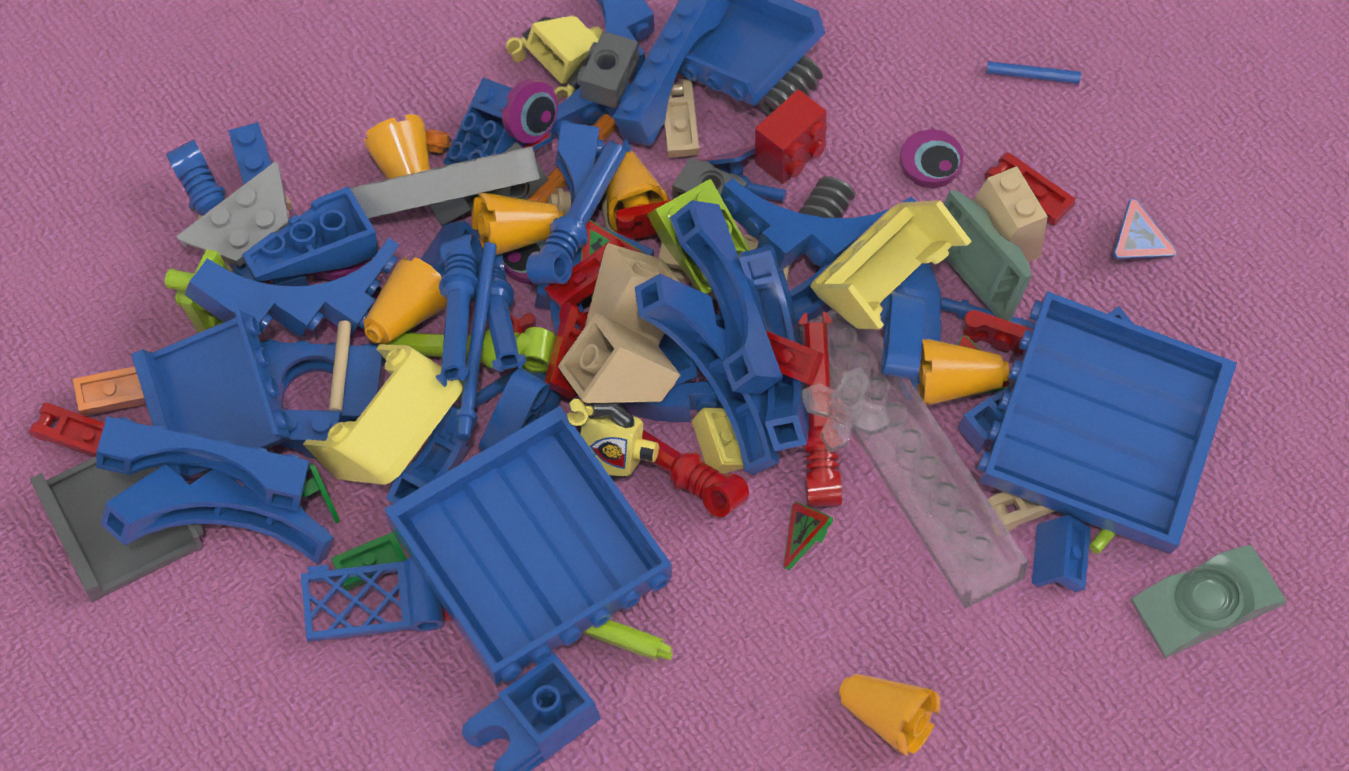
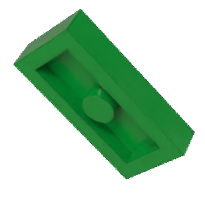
[331,532,406,591]

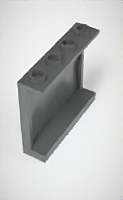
[30,456,204,603]

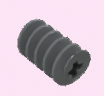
[759,55,823,115]
[798,176,856,218]

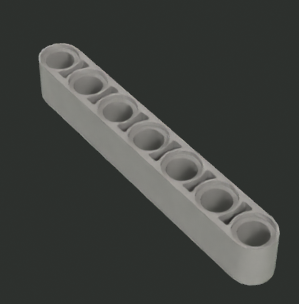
[325,146,540,218]

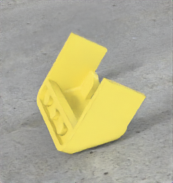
[810,200,972,329]
[303,344,463,485]

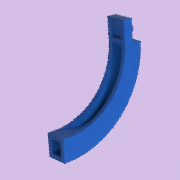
[739,245,809,452]
[549,301,723,422]

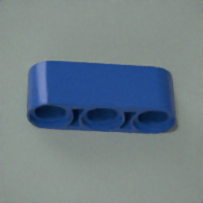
[881,292,925,380]
[479,368,550,452]

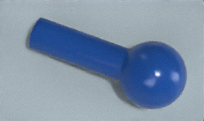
[738,174,787,202]

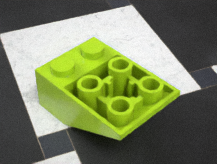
[647,179,750,294]

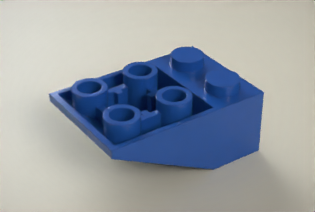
[443,77,524,165]

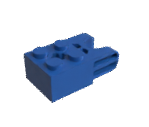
[461,653,601,771]

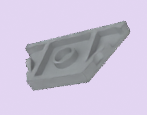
[176,161,290,267]

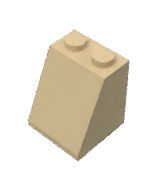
[973,166,1048,263]
[585,243,679,345]
[558,313,680,403]

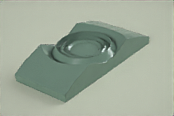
[944,190,1032,322]
[1131,545,1286,659]

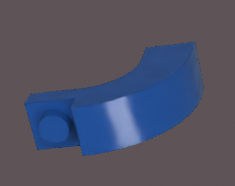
[386,404,478,503]

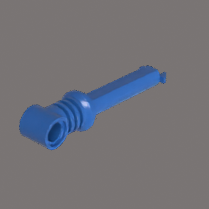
[165,139,265,283]
[526,139,631,284]
[436,233,483,387]
[474,254,526,372]

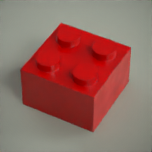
[755,89,827,185]

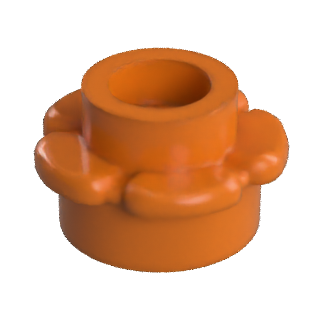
[426,129,452,153]

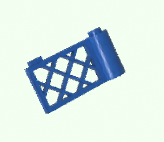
[301,557,445,642]

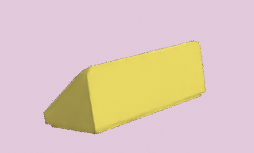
[692,408,744,474]

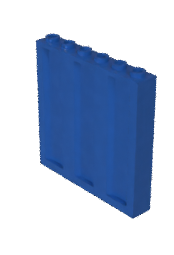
[977,291,1237,554]
[384,406,672,685]

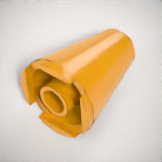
[363,114,430,179]
[606,151,669,231]
[472,193,564,255]
[363,257,447,344]
[917,339,1009,406]
[839,673,940,756]

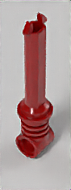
[798,312,843,507]
[642,430,749,517]

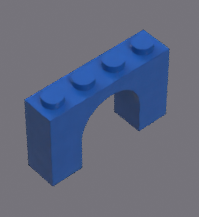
[260,339,386,423]

